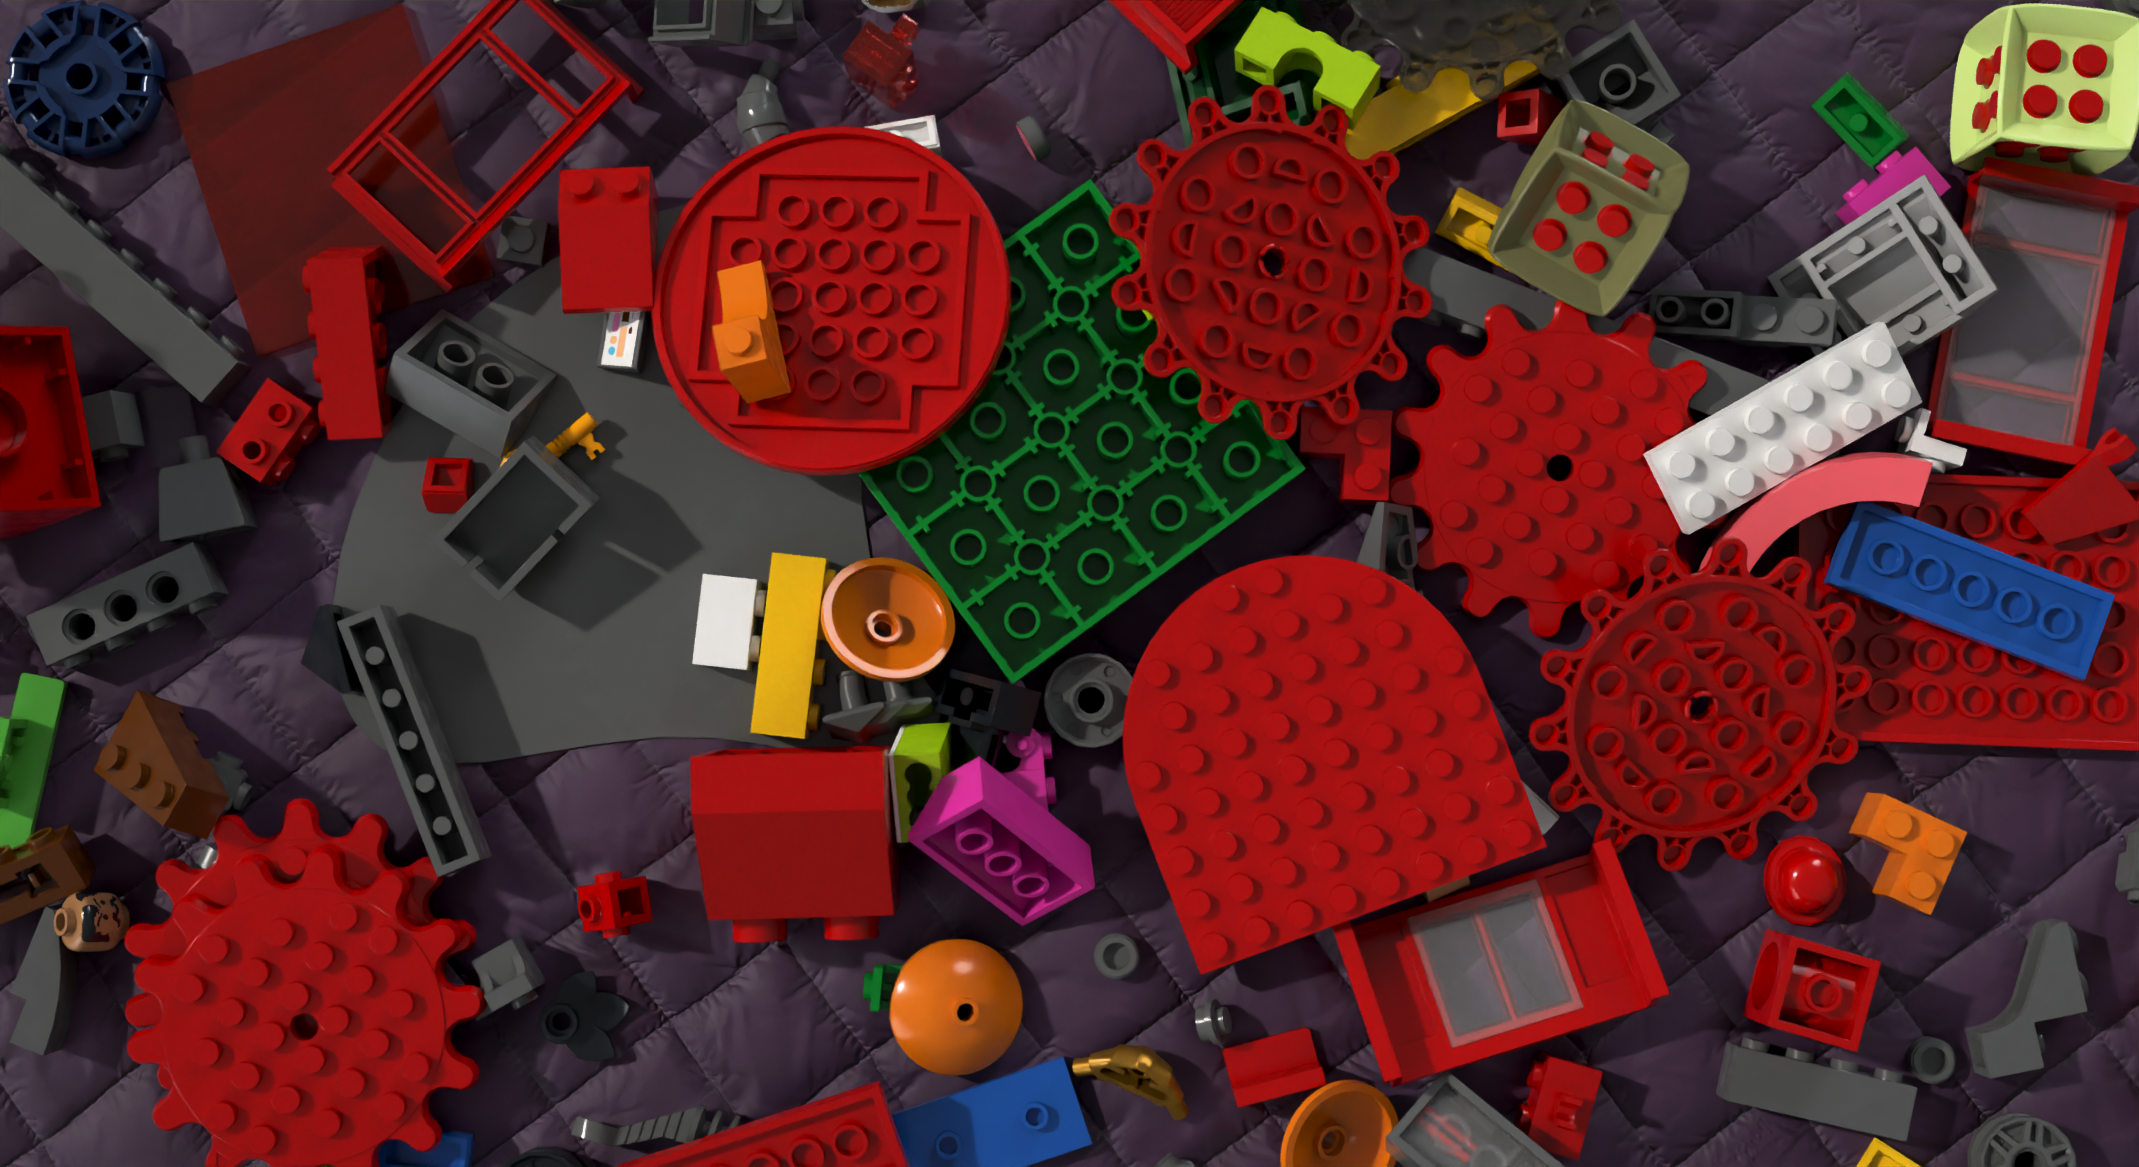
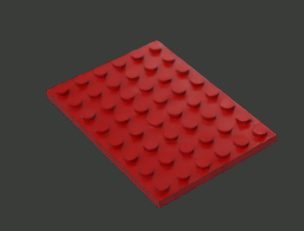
[1793,474,2139,751]

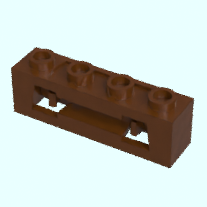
[0,824,96,925]

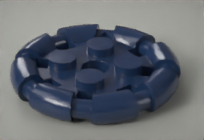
[3,1,166,159]

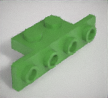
[0,673,68,848]

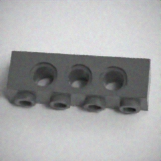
[26,542,229,671]

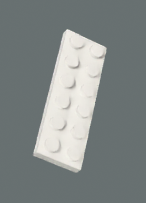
[1643,322,1922,535]

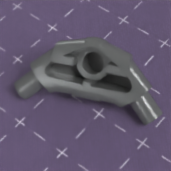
[736,57,789,149]

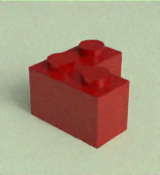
[1295,407,1392,505]

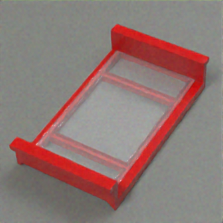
[1925,157,2139,466]

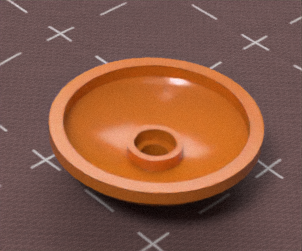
[821,557,955,682]
[889,938,1023,1076]
[1280,1080,1399,1167]

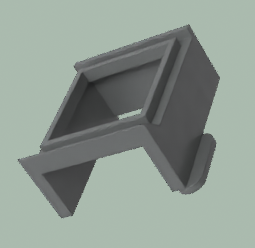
[648,0,754,48]

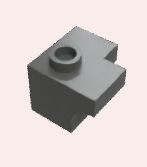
[471,935,547,1021]

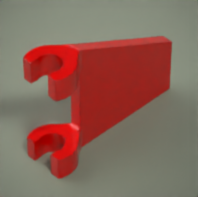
[2021,428,2139,545]

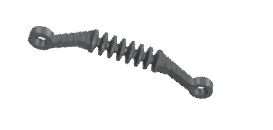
[571,1104,755,1147]

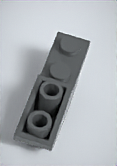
[1648,288,1839,349]

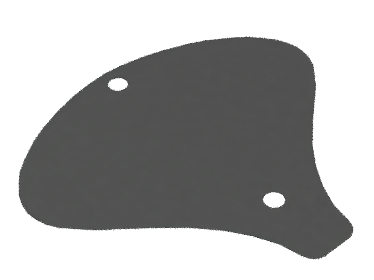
[333,204,940,763]

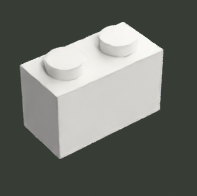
[692,574,767,671]

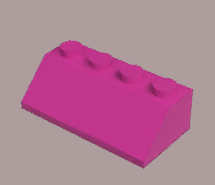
[908,756,1095,926]

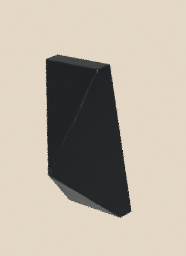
[301,604,363,694]

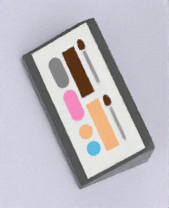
[597,311,652,374]

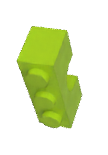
[1234,7,1381,130]

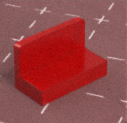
[1222,1027,1327,1108]

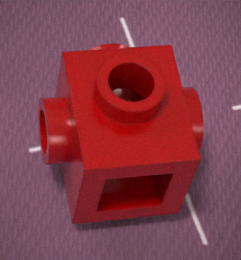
[577,871,653,938]

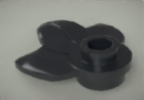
[539,971,630,1061]

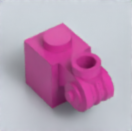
[1000,728,1057,812]

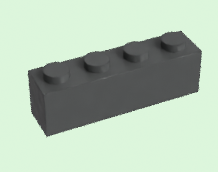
[1716,1037,1917,1142]

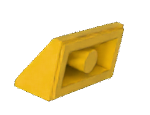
[1435,187,1512,273]

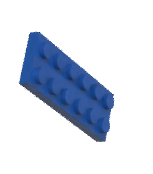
[1823,501,2115,680]

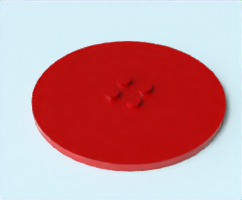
[652,126,1012,476]

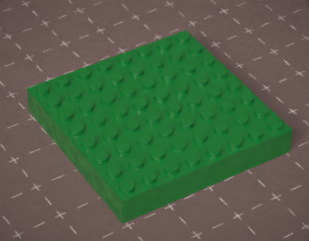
[857,179,1306,685]

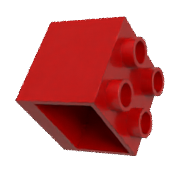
[0,326,101,541]

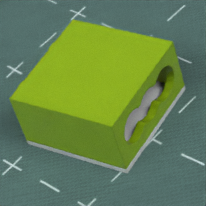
[888,723,955,843]

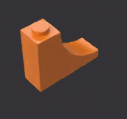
[712,260,791,404]

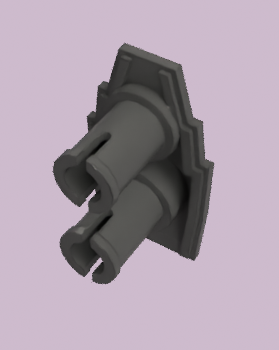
[822,670,934,743]

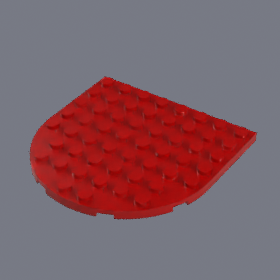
[1123,555,1547,975]

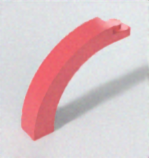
[1698,452,1933,573]

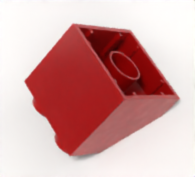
[690,745,900,943]

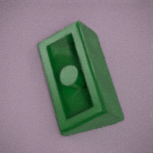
[1811,71,1909,170]

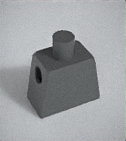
[159,436,259,545]

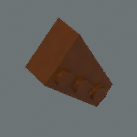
[93,690,230,839]

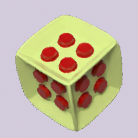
[1950,3,2139,177]

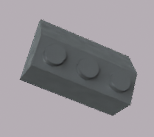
[384,309,557,459]

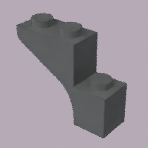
[1965,918,2089,1079]

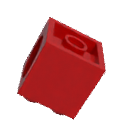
[1742,929,1881,1052]

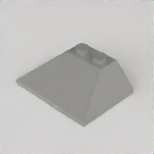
[1767,175,1999,358]

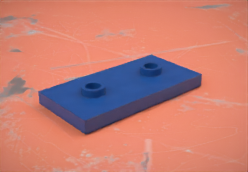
[892,1055,1092,1167]

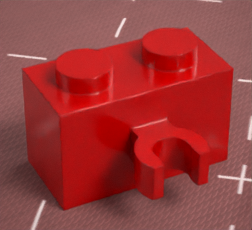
[1514,1051,1603,1161]

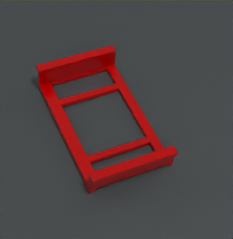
[327,0,645,295]

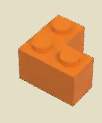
[1849,792,1967,915]

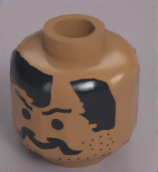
[54,892,130,952]

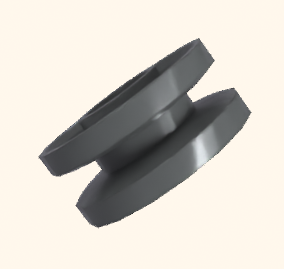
[1044,653,1133,748]
[1967,1112,2076,1167]

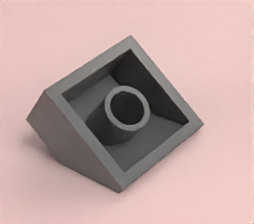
[1554,19,1681,125]

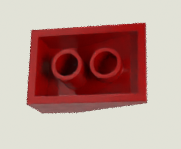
[558,167,659,314]

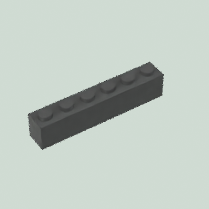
[337,605,492,877]

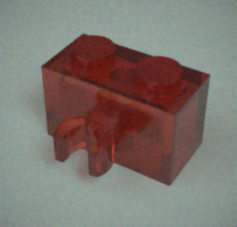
[842,14,920,110]

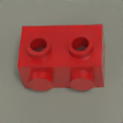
[216,378,321,487]

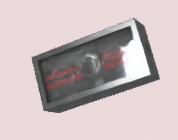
[1386,1071,1564,1167]

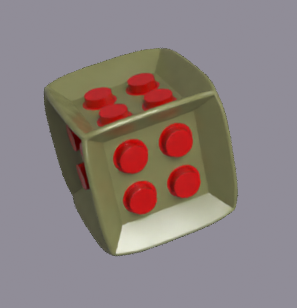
[1488,99,1690,317]

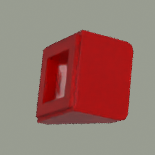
[421,457,474,513]

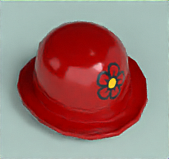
[1763,835,1846,926]

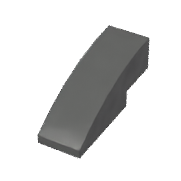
[9,904,79,1056]

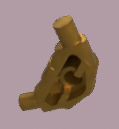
[1072,1044,1189,1120]

